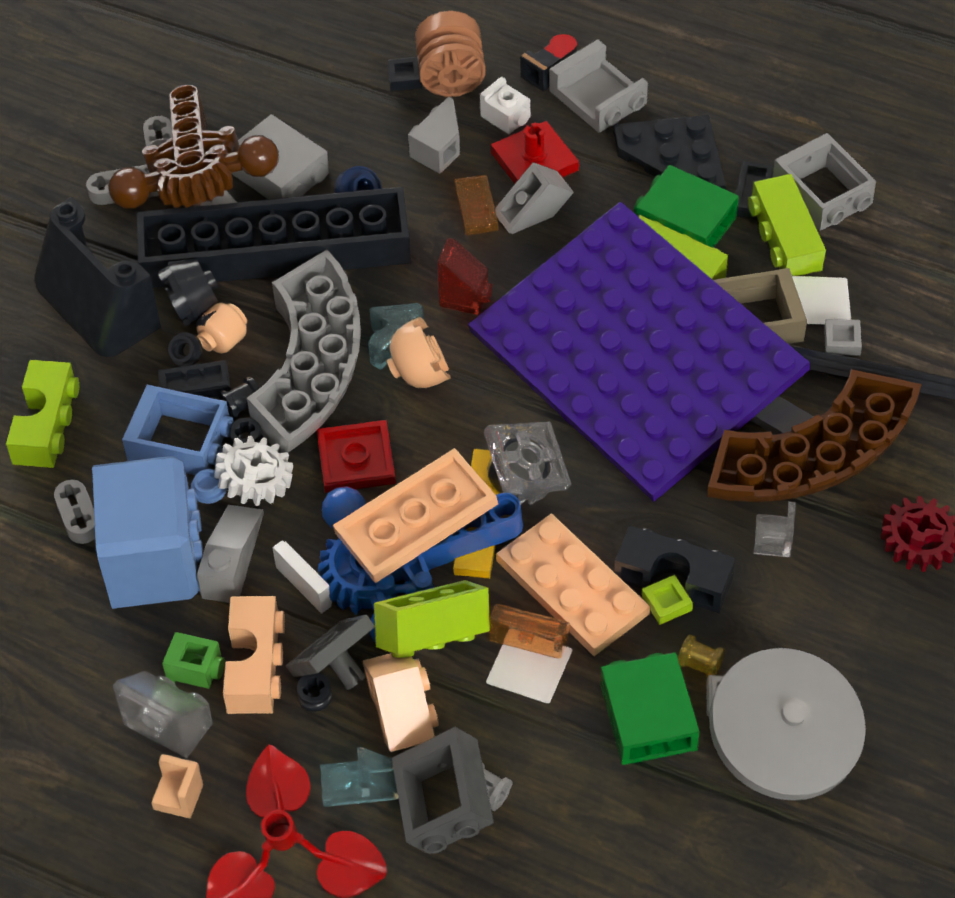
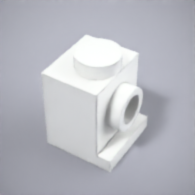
[480,77,531,134]

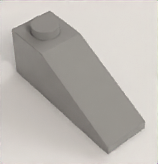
[197,505,264,603]

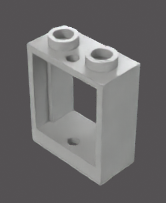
[773,133,876,231]

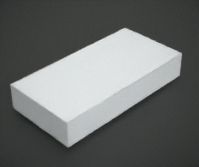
[272,540,332,614]

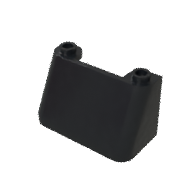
[34,197,161,357]

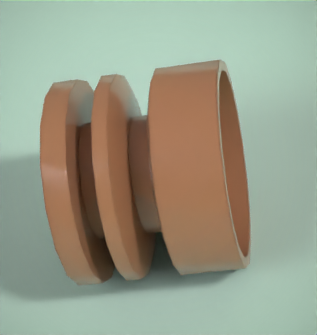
[415,11,485,97]

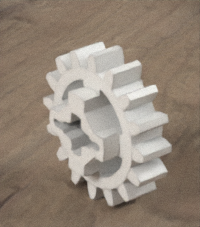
[214,436,293,506]

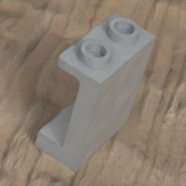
[550,39,648,133]

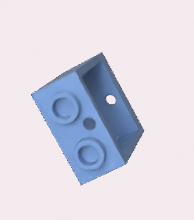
[122,385,233,475]

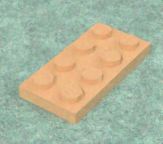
[333,448,498,583]
[496,513,650,656]

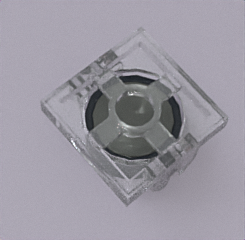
[483,421,572,505]

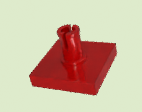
[491,121,579,184]

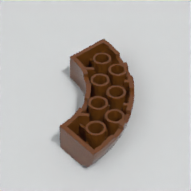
[707,369,922,502]

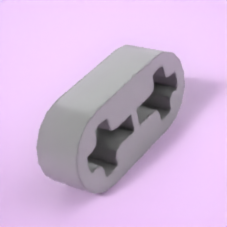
[54,480,95,544]

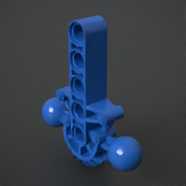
[318,486,524,643]

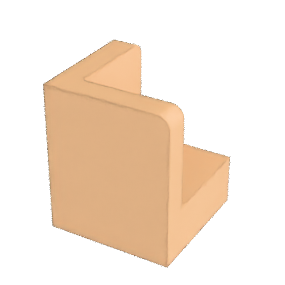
[151,754,203,819]

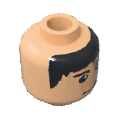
[196,303,247,354]

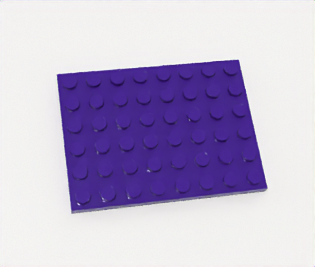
[468,202,810,502]

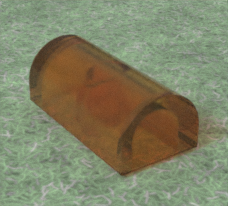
[489,604,570,659]

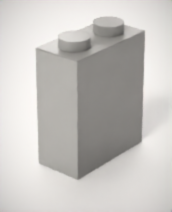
[231,114,329,200]

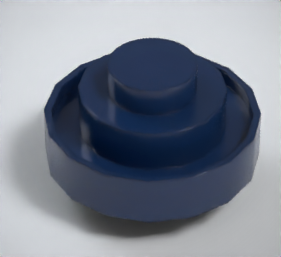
[335,166,382,193]

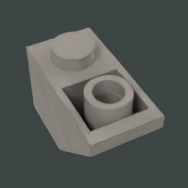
[408,97,460,174]

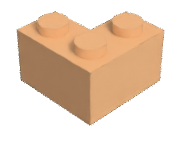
[363,653,439,752]

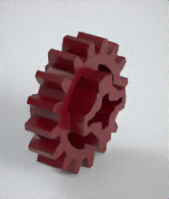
[880,496,955,572]

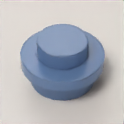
[191,469,227,504]

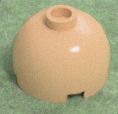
[387,317,451,388]

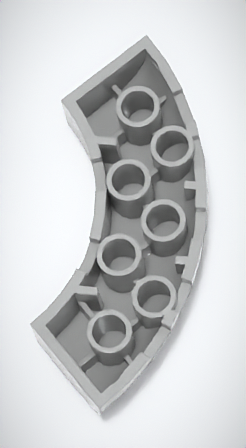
[247,250,361,453]

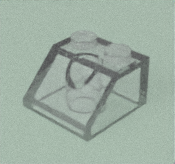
[113,671,213,758]

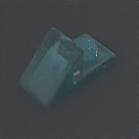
[368,303,424,370]
[320,747,399,807]

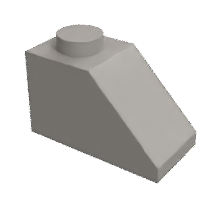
[493,162,574,234]

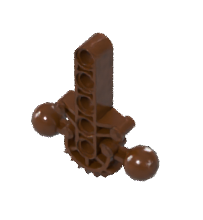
[108,85,279,209]

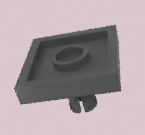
[285,615,375,690]

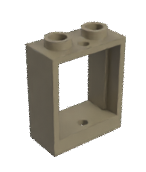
[713,268,807,344]

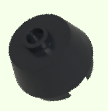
[157,259,219,327]

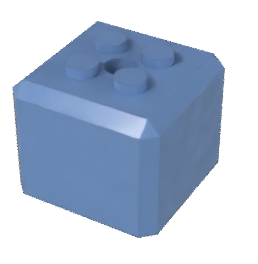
[92,456,203,609]

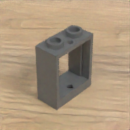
[392,727,494,854]

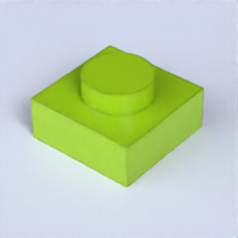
[642,575,693,625]

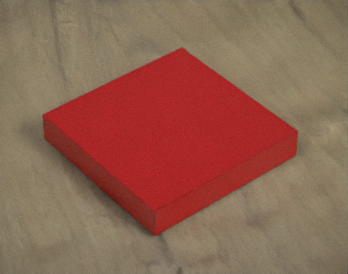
[317,420,396,493]

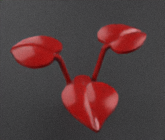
[206,745,387,898]

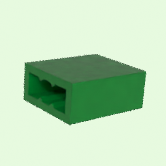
[633,165,739,247]
[600,652,699,765]

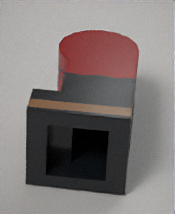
[520,34,577,92]

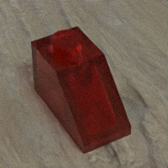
[437,238,493,315]

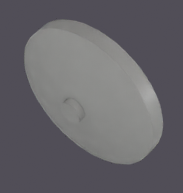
[709,648,866,800]

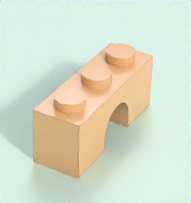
[223,596,285,714]

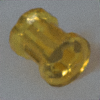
[678,634,725,678]

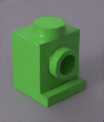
[162,632,225,689]

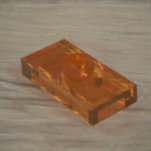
[454,175,498,235]

